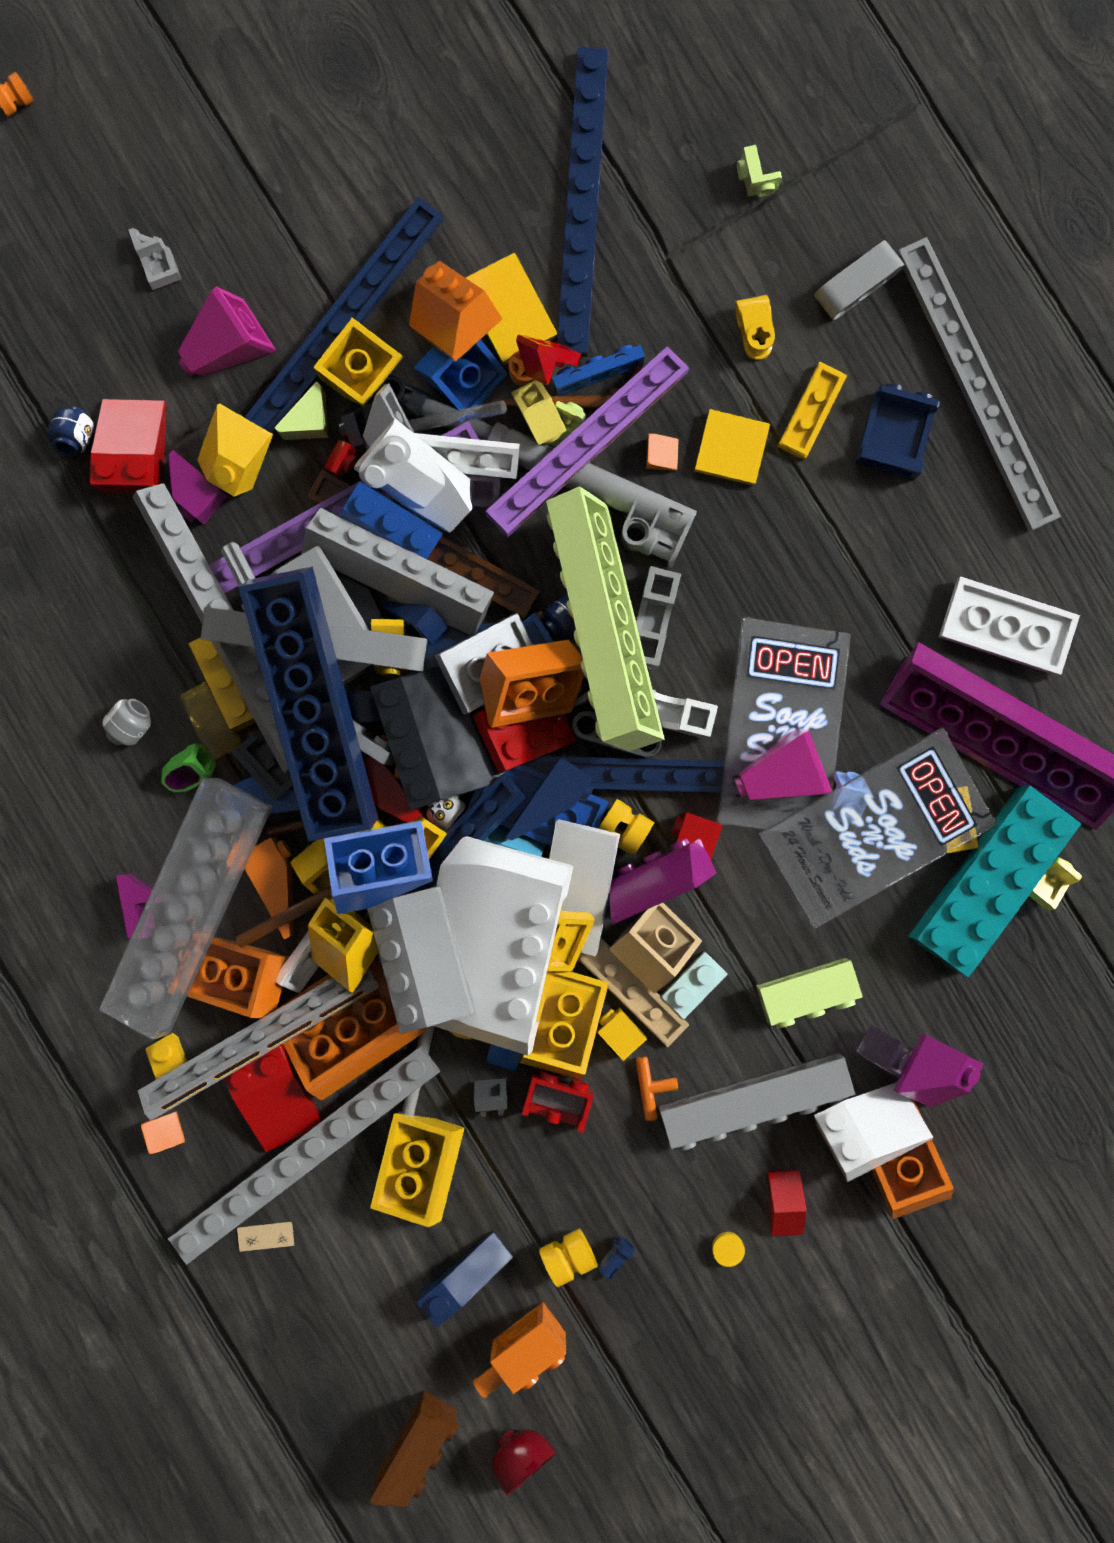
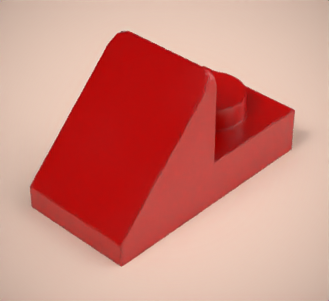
[516,334,581,385]

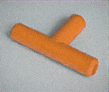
[635,1056,678,1121]

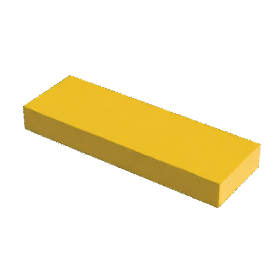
[777,362,847,460]

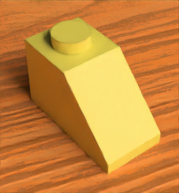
[511,380,567,446]

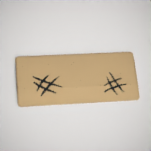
[237,1222,294,1252]

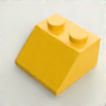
[313,318,403,407]

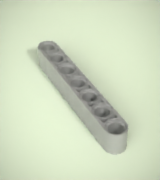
[201,607,427,671]

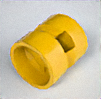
[597,799,654,856]
[539,1228,598,1287]

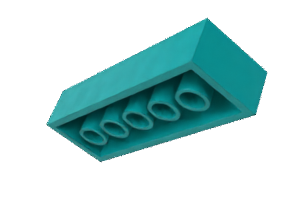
[908,786,1081,978]

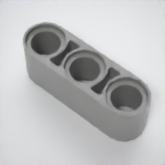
[814,240,905,320]

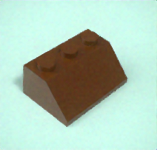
[369,1390,459,1507]

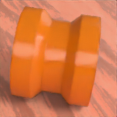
[509,351,534,387]

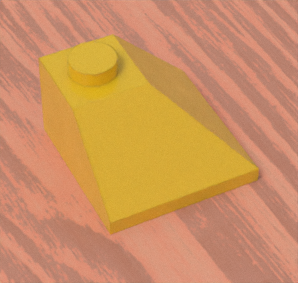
[197,404,273,497]

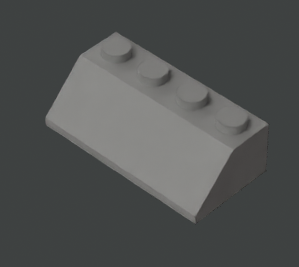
[271,545,375,685]
[368,886,475,1034]

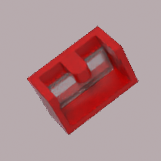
[522,1070,594,1133]

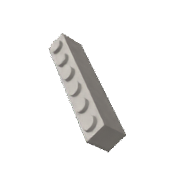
[301,508,494,636]
[659,1053,856,1151]

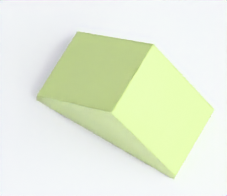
[275,381,328,440]

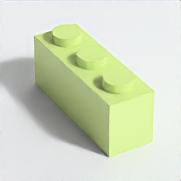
[756,958,862,1028]

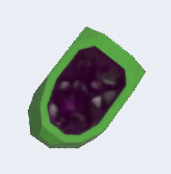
[161,744,216,792]

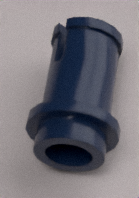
[597,1236,635,1280]

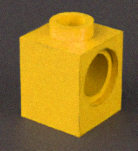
[597,1007,647,1061]

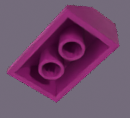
[610,838,716,924]

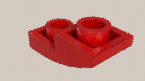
[324,440,357,478]

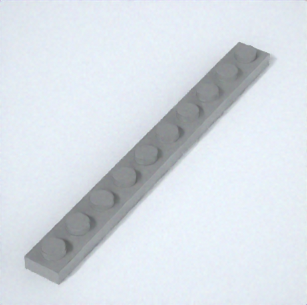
[897,237,1061,532]
[133,483,289,773]
[168,1045,440,1265]

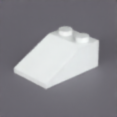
[814,1082,933,1182]

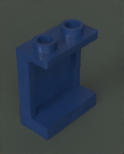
[855,384,941,480]

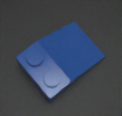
[324,821,433,914]

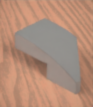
[129,228,182,290]

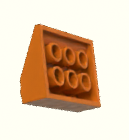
[277,954,428,1101]

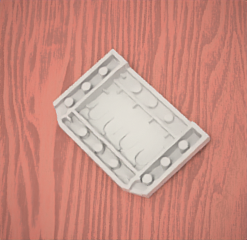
[433,836,573,1055]

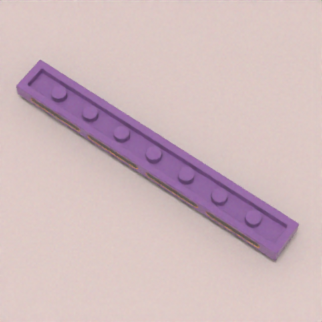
[485,346,689,538]

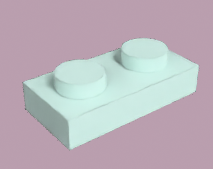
[661,951,728,1019]

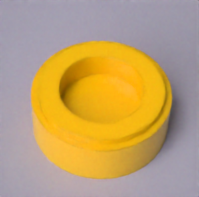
[712,1232,745,1267]

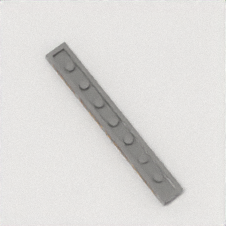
[138,967,380,1120]

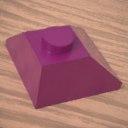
[893,1033,984,1107]

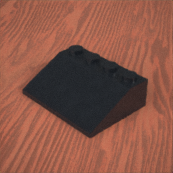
[370,666,505,810]

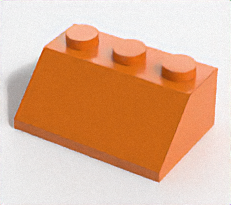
[409,261,502,362]
[480,640,584,728]

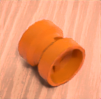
[0,72,35,117]

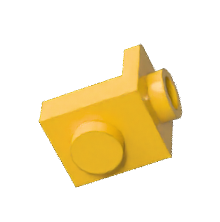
[145,1033,188,1080]

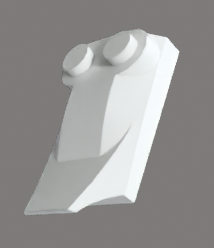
[354,419,473,533]

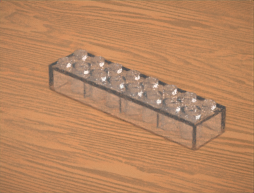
[99,778,273,1040]

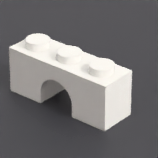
[653,690,718,739]

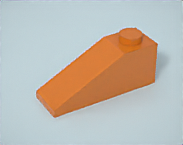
[238,837,295,939]

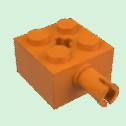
[473,1302,566,1398]

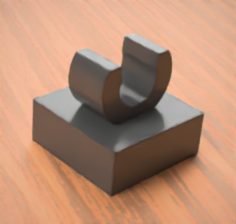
[474,1078,507,1117]

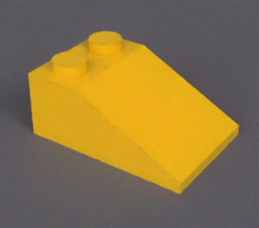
[519,971,609,1080]

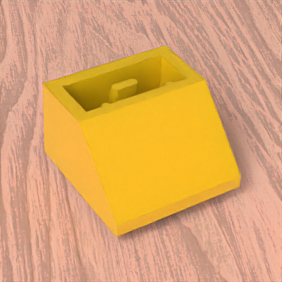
[308,898,379,993]

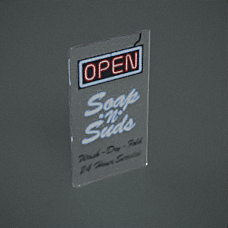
[718,617,851,838]
[759,728,997,929]

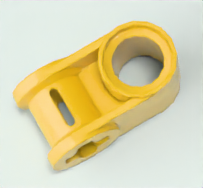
[735,295,775,360]

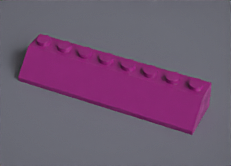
[880,642,1114,830]

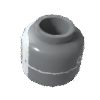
[103,699,151,746]

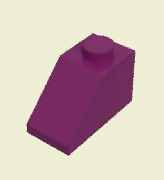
[169,450,228,524]

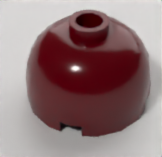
[492,1429,556,1496]

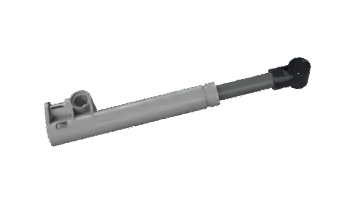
[377,373,697,568]

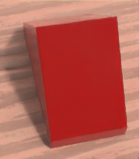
[767,1170,807,1236]

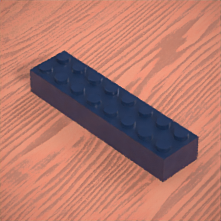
[238,566,378,841]

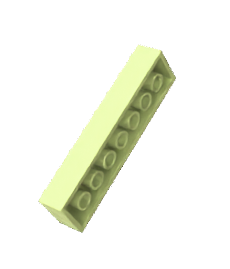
[546,486,665,751]

